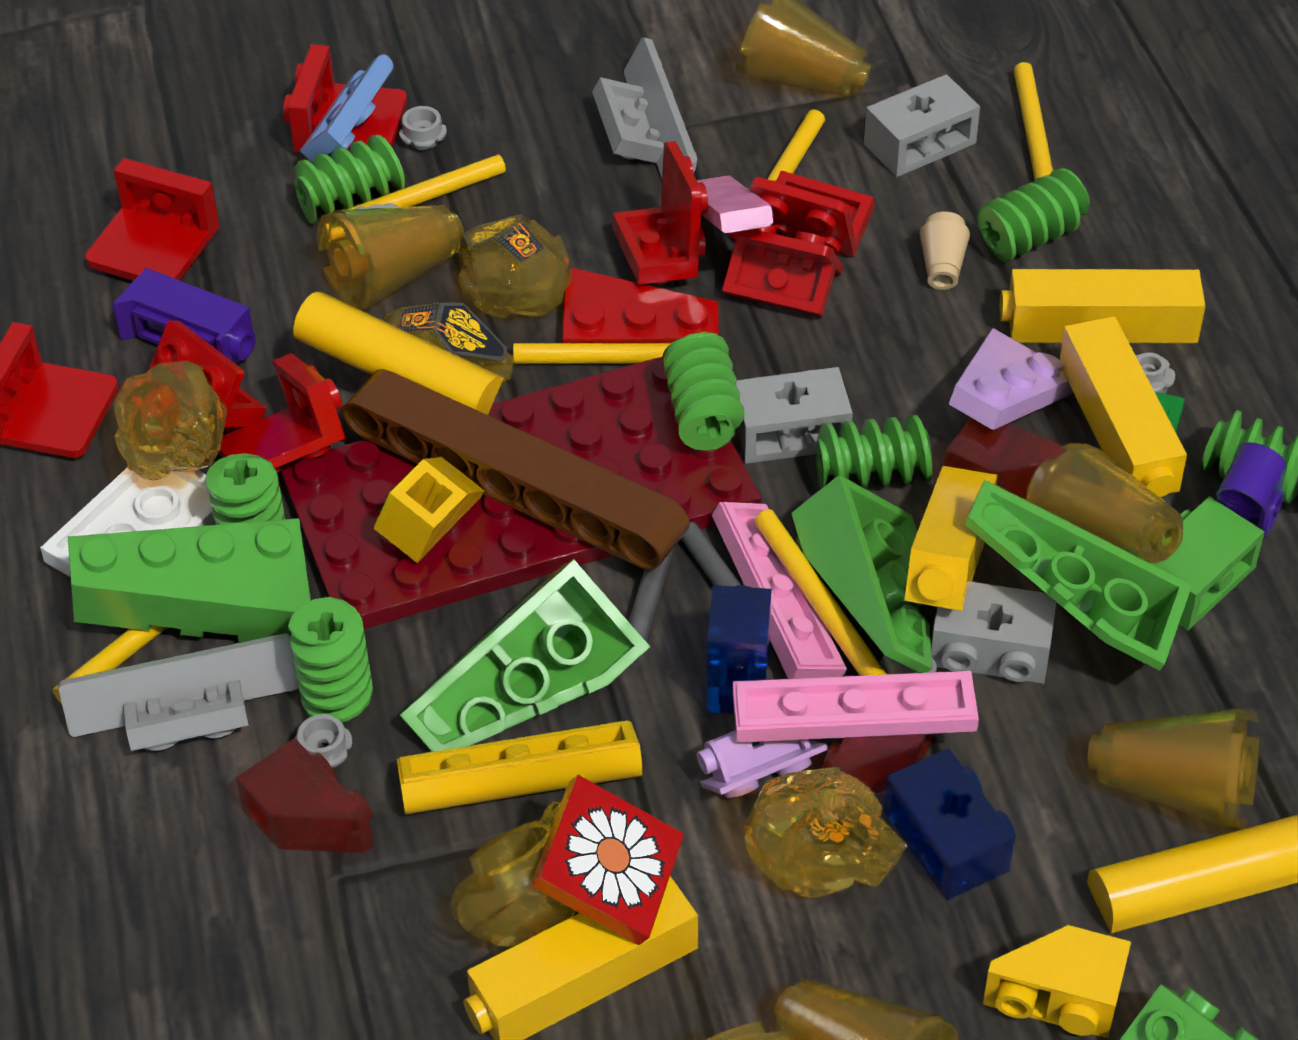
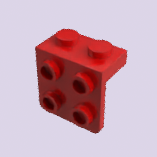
[283,44,407,155]
[612,141,708,285]
[85,158,220,281]
[750,170,875,257]
[0,322,119,458]
[218,353,345,473]

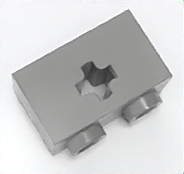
[864,74,980,177]
[736,367,853,464]
[931,582,1056,684]

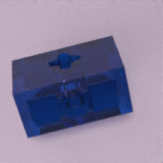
[707,585,772,714]
[883,748,1016,901]

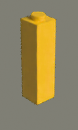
[1000,269,1205,343]
[1060,316,1187,502]
[904,466,997,611]
[464,876,698,1040]

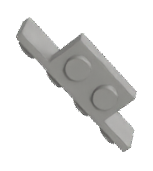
[592,37,697,177]
[59,633,299,751]

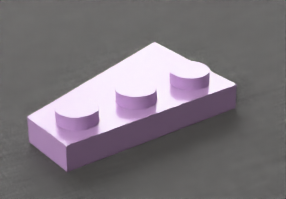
[949,328,1073,430]

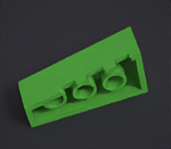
[67,518,311,642]

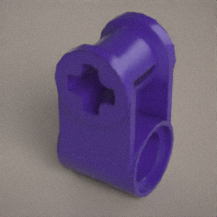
[1216,442,1286,538]

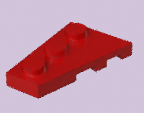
[563,266,719,343]

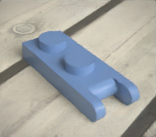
[300,54,393,163]

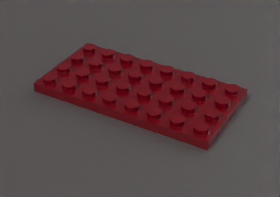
[280,357,761,629]

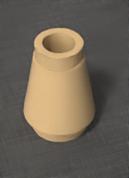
[920,212,970,290]

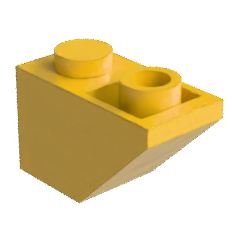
[374,457,485,563]
[983,925,1131,1039]

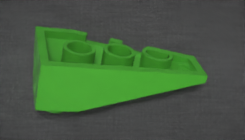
[791,475,932,673]
[964,480,1192,671]
[399,560,650,752]

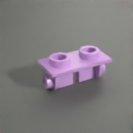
[696,730,828,798]

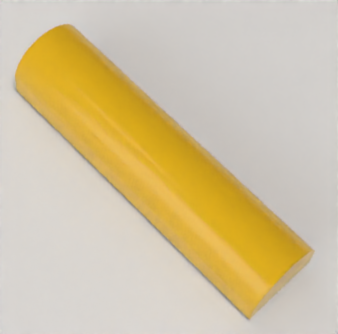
[293,292,504,415]
[397,720,642,815]
[1087,815,1298,933]

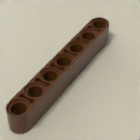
[342,369,690,570]

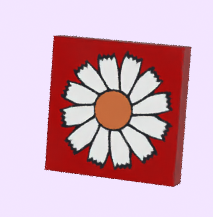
[530,775,684,945]

